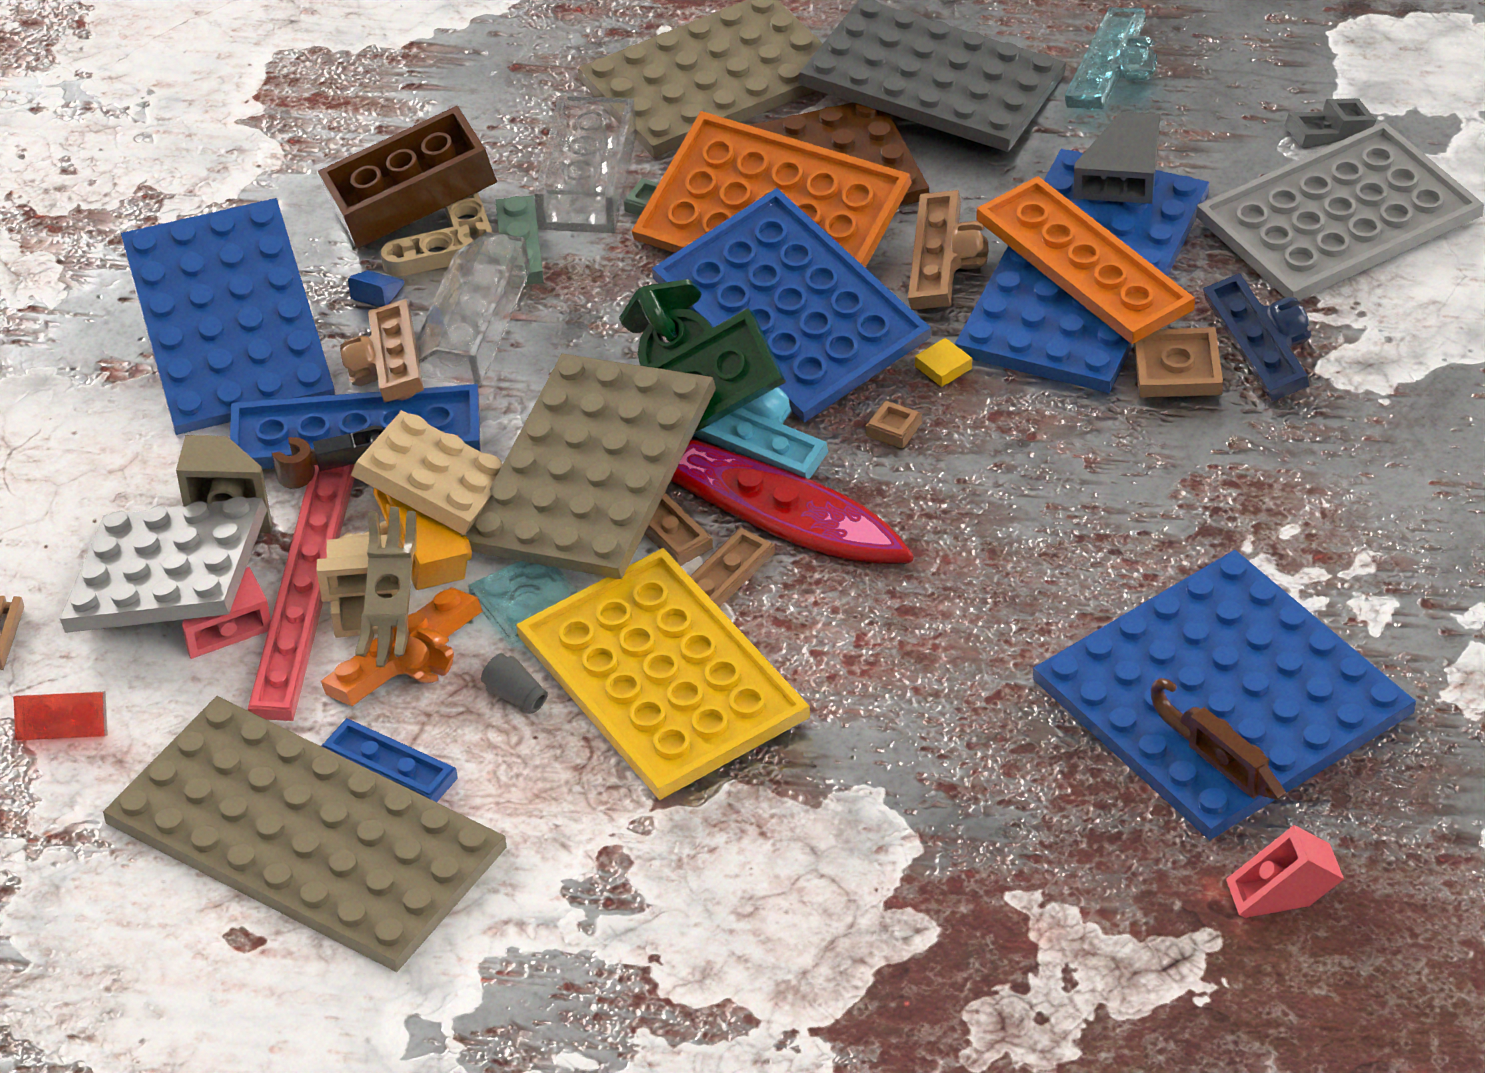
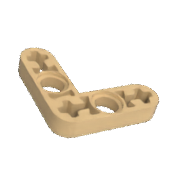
[381,192,494,277]

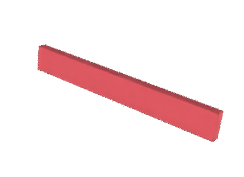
[248,464,355,721]

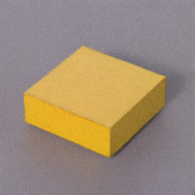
[915,338,972,387]

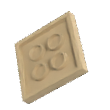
[351,410,503,535]

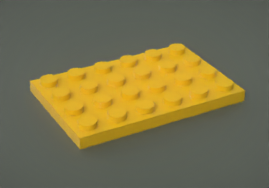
[516,548,810,800]

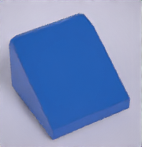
[348,270,404,307]

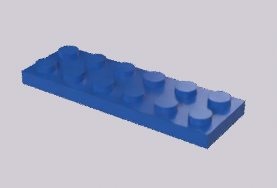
[230,384,481,469]

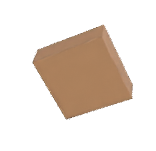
[866,400,922,449]

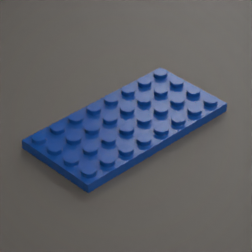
[955,148,1209,394]

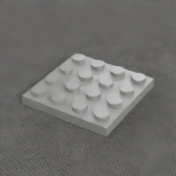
[60,497,267,633]

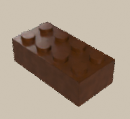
[318,105,497,249]

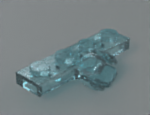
[1064,7,1157,110]

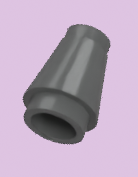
[481,653,548,713]

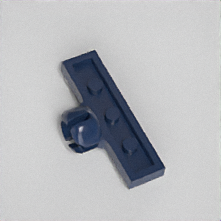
[1203,273,1311,402]

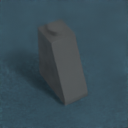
[1073,111,1161,204]

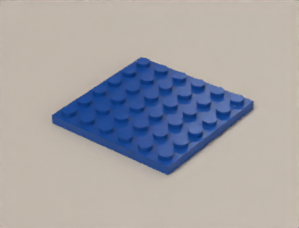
[1033,550,1416,841]

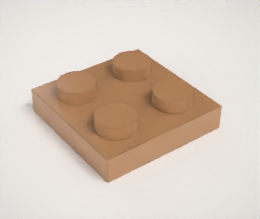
[1133,327,1223,397]

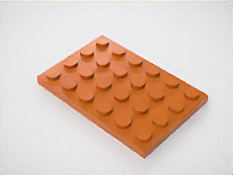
[631,111,912,268]

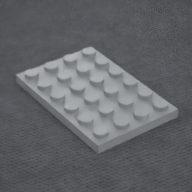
[1196,121,1484,301]

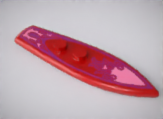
[671,440,914,564]

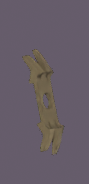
[355,507,417,667]

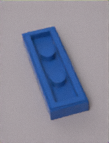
[321,718,458,802]

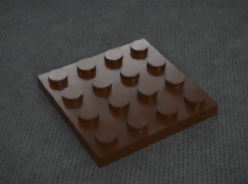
[750,102,929,206]

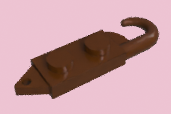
[1150,678,1286,800]

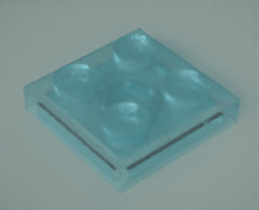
[468,561,577,649]

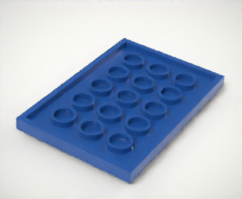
[652,188,931,423]
[121,198,335,435]

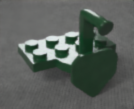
[619,279,786,433]

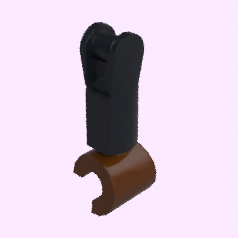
[271,425,385,489]

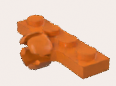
[321,587,483,706]

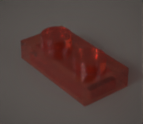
[13,691,108,741]

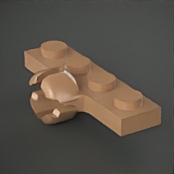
[908,190,989,310]
[340,299,424,403]

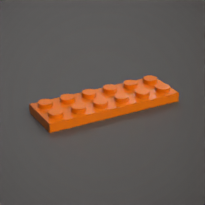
[976,176,1195,344]

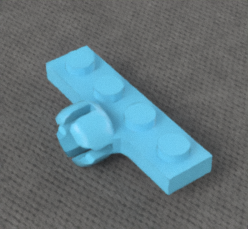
[693,387,828,479]

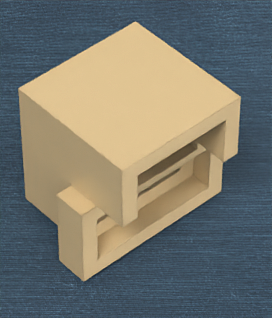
[317,535,400,638]

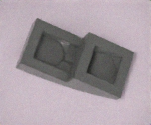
[1284,98,1376,147]

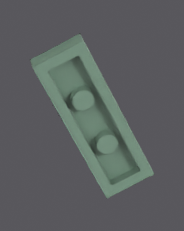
[495,195,544,287]

